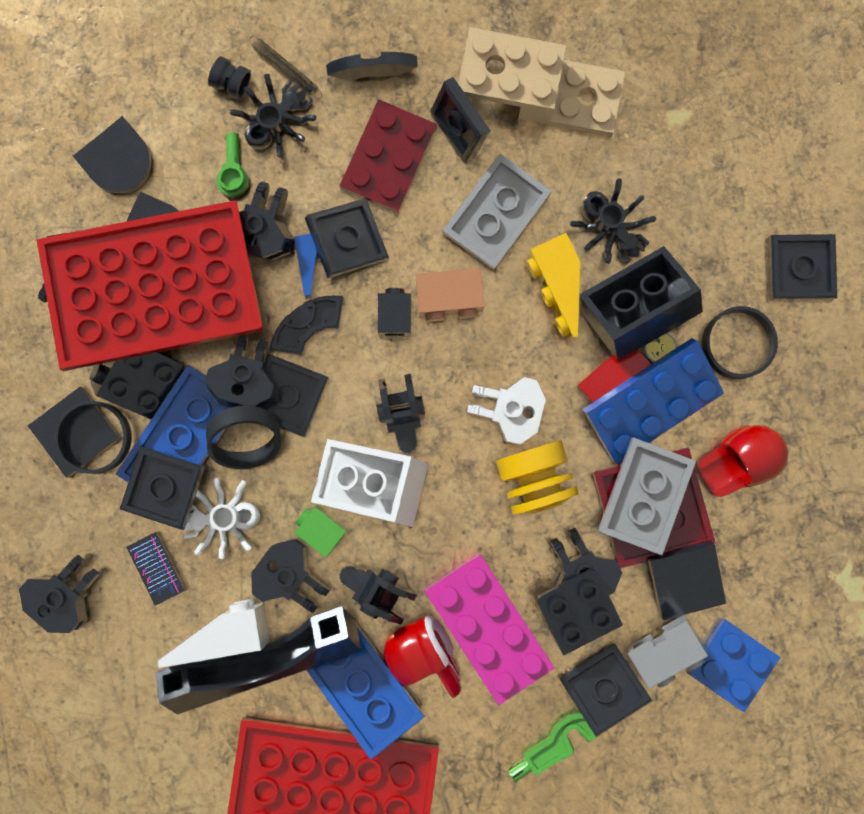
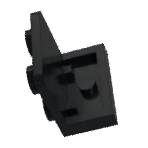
[89,352,184,419]
[536,569,623,656]

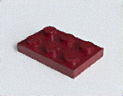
[339,99,437,214]

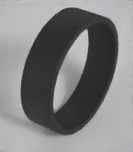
[702,306,778,379]
[54,401,132,474]
[206,406,281,469]

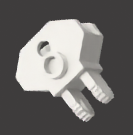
[467,377,546,446]

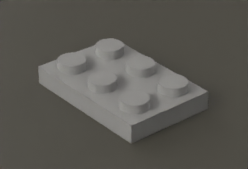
[442,154,552,271]
[598,438,696,555]

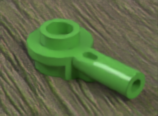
[216,132,249,197]

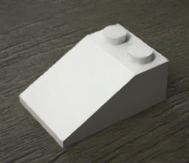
[311,439,429,527]
[158,599,270,668]

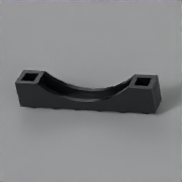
[155,607,362,715]

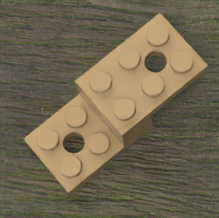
[458,27,625,137]

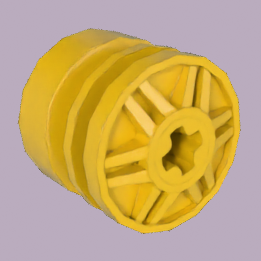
[496,440,579,515]

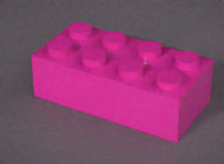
[424,553,555,706]

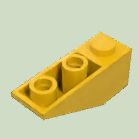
[526,233,580,341]

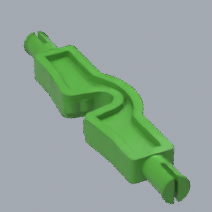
[508,712,596,783]

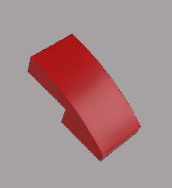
[578,350,651,402]

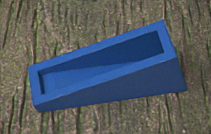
[294,234,318,299]

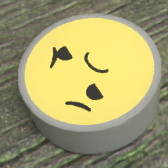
[643,333,677,363]

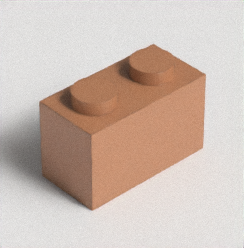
[415,268,485,322]

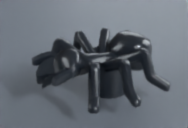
[230,73,317,158]
[570,178,656,264]

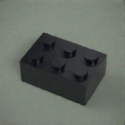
[579,246,703,361]

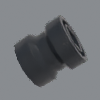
[208,56,251,100]

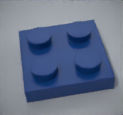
[686,618,781,712]

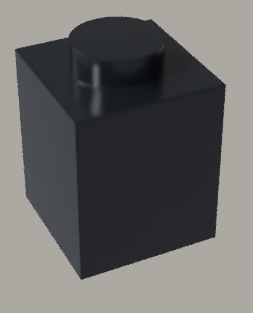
[378,288,411,337]

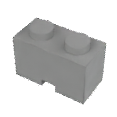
[628,614,708,689]

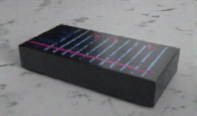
[126,532,187,606]

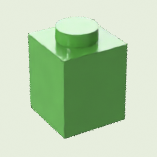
[295,506,349,558]

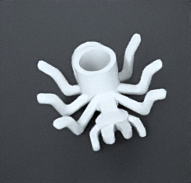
[183,478,260,559]

